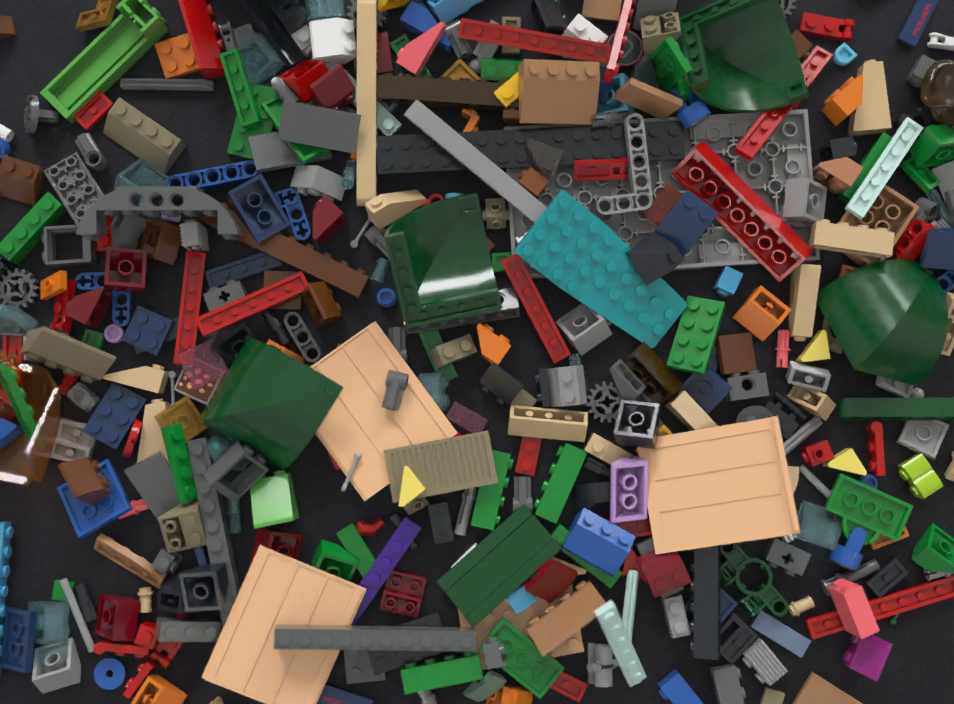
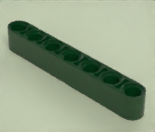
[838,398,954,421]

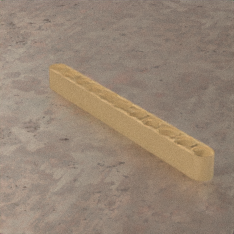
[357,0,377,206]

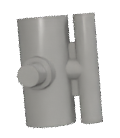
[587,643,619,687]

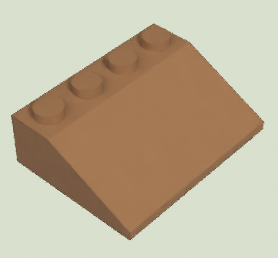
[518,59,600,125]
[839,185,919,267]
[526,580,606,656]

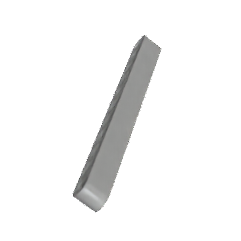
[404,99,547,223]

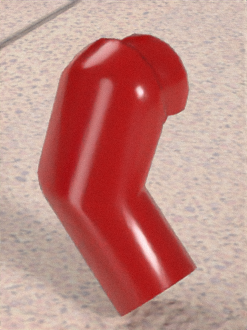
[356,517,386,535]

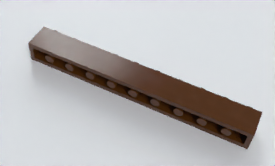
[191,197,371,300]

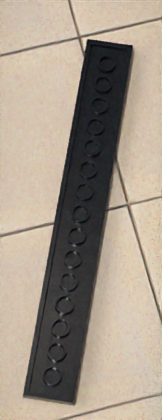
[376,121,685,176]

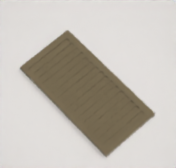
[384,431,499,503]

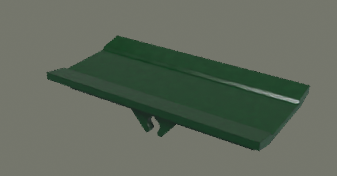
[436,504,562,628]

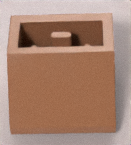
[813,157,863,194]

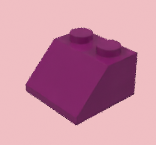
[843,634,893,681]

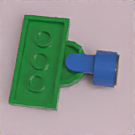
[650,36,711,130]
[823,473,913,571]

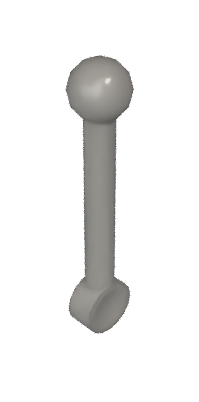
[350,216,371,248]
[168,371,176,406]
[341,453,362,492]

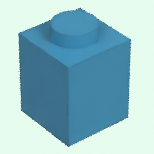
[713,266,743,298]
[506,582,537,614]

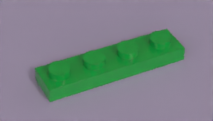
[219,48,261,128]
[161,423,198,504]

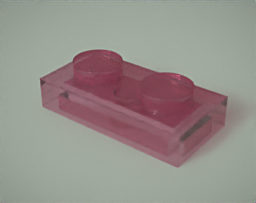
[446,401,488,433]

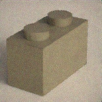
[429,334,477,369]

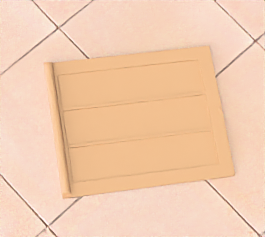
[311,321,457,501]
[637,416,800,554]
[201,545,367,704]

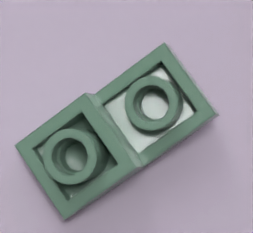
[463,670,507,702]

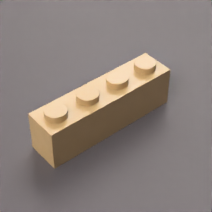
[809,219,895,259]
[508,405,588,442]

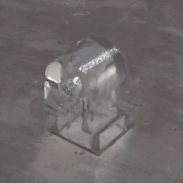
[66,381,100,412]

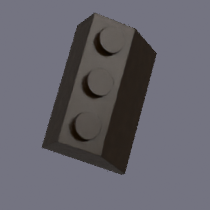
[623,342,683,405]

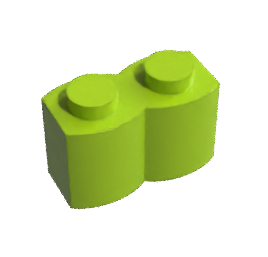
[898,453,943,499]

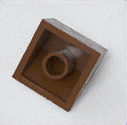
[0,155,46,206]
[137,218,182,265]
[301,281,342,329]
[58,457,112,505]

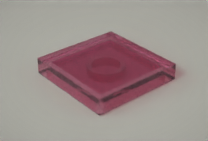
[176,339,228,391]

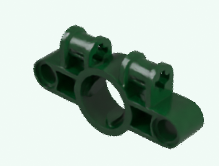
[721,543,789,617]

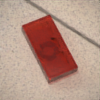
[643,183,682,226]

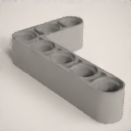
[595,113,653,215]

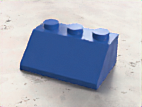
[562,508,636,577]

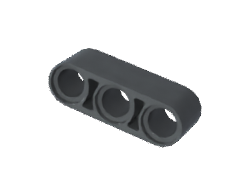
[284,312,323,363]

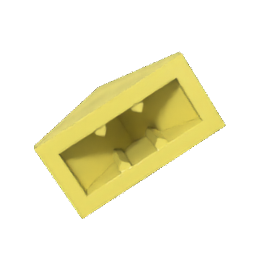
[795,329,830,363]
[822,448,867,476]
[399,466,425,507]

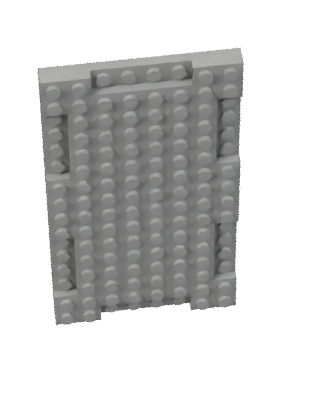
[504,109,820,279]

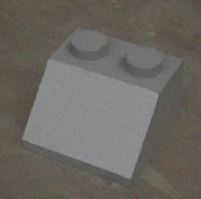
[782,178,827,224]
[556,303,612,356]
[546,365,587,407]
[32,637,81,694]

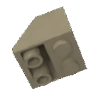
[640,12,681,57]
[158,500,207,553]

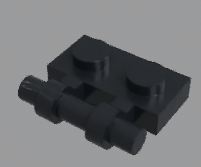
[763,390,808,440]

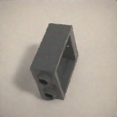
[41,225,97,268]
[203,441,269,502]

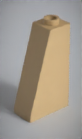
[847,59,892,136]
[788,264,821,341]
[665,390,718,431]
[137,399,170,463]

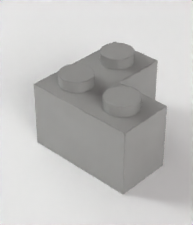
[290,165,348,202]

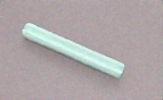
[622,570,639,641]

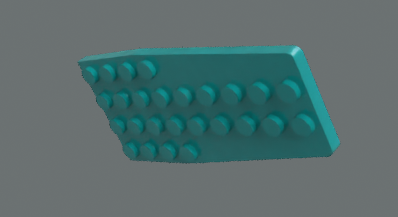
[513,189,687,348]

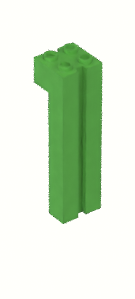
[40,0,169,124]

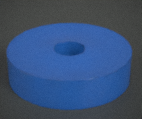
[94,657,127,690]

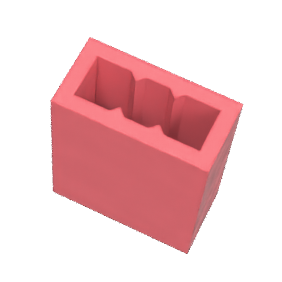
[828,579,879,639]

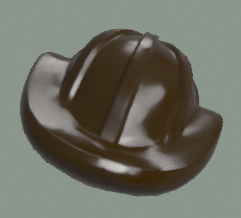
[920,60,954,126]

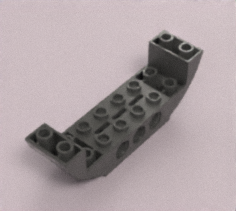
[76,186,243,241]

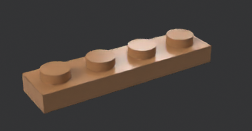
[94,533,167,589]

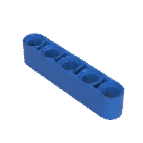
[166,160,262,192]

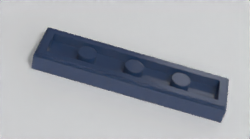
[204,252,283,288]

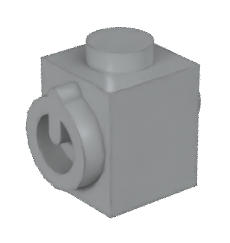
[291,25,313,57]

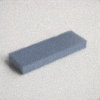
[750,610,811,658]

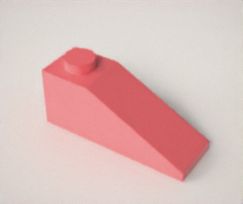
[396,22,448,75]

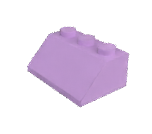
[610,456,648,523]

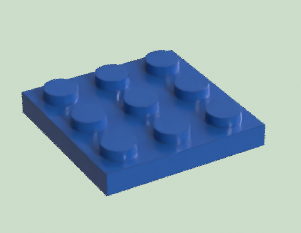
[57,458,133,539]

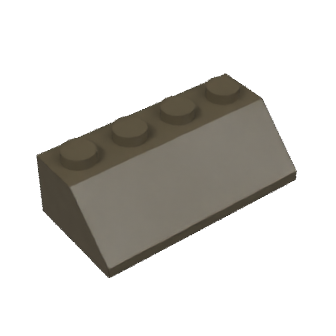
[103,97,187,176]
[20,326,116,383]

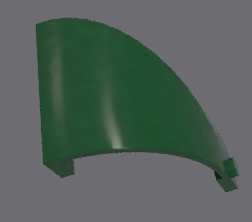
[679,0,810,113]
[384,192,502,329]
[817,259,948,386]
[197,338,344,469]

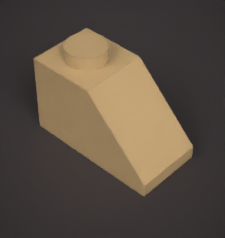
[787,384,836,421]

